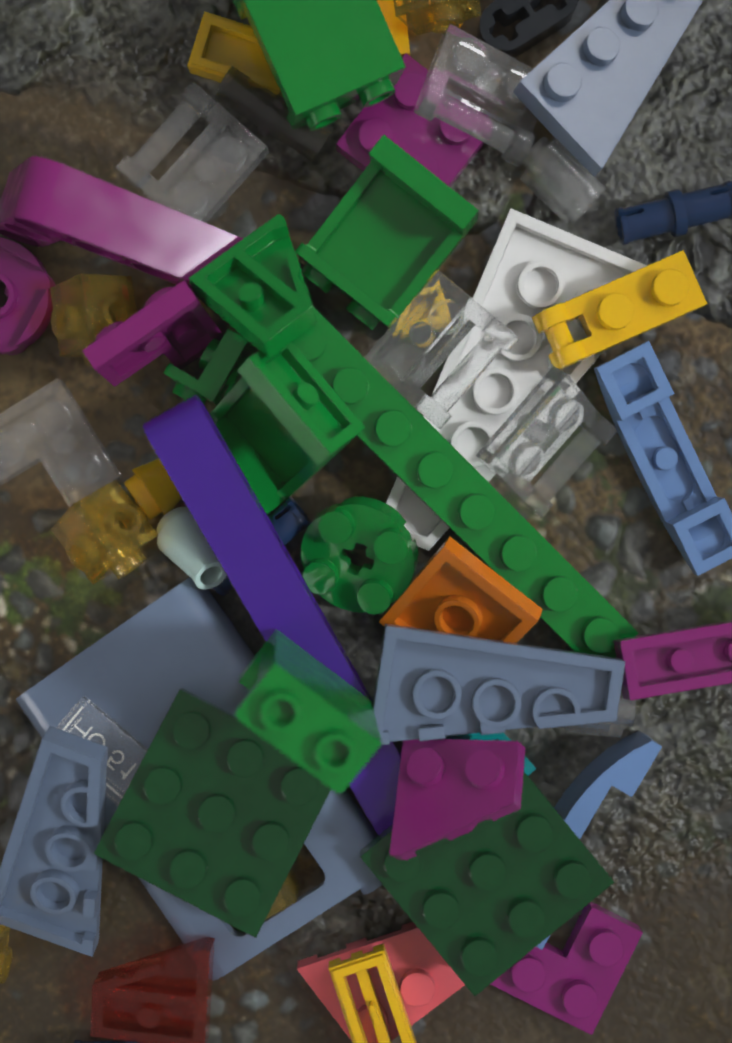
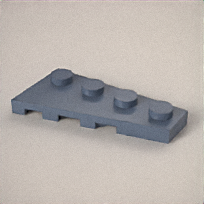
[513,0,703,178]

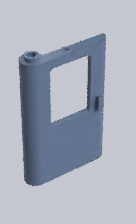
[15,577,382,981]

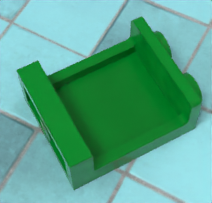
[233,0,406,131]
[295,134,479,331]
[209,341,365,515]
[236,629,382,793]

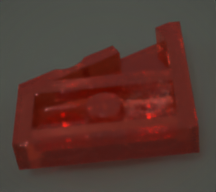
[91,937,215,1043]

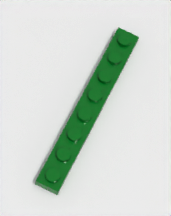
[293,307,639,658]

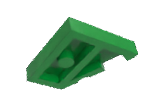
[189,214,317,359]

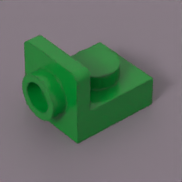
[163,329,255,405]

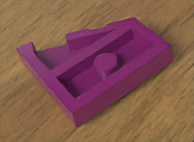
[389,739,525,860]

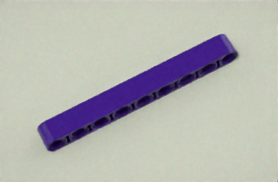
[143,394,402,835]

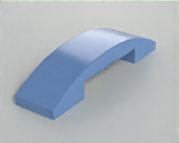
[594,341,732,576]
[536,731,662,950]

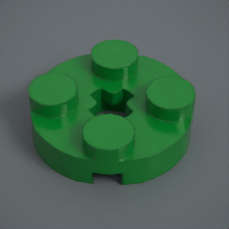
[300,496,418,615]

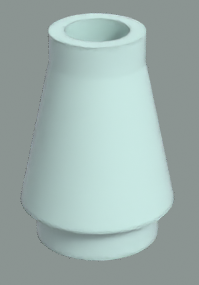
[157,507,227,590]

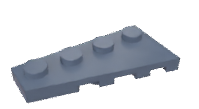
[373,624,625,745]
[0,726,108,957]

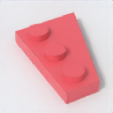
[297,922,465,1043]

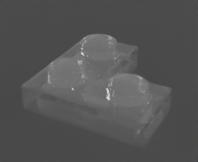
[0,378,123,507]

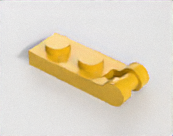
[531,250,707,372]

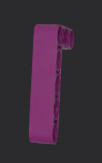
[0,156,304,291]

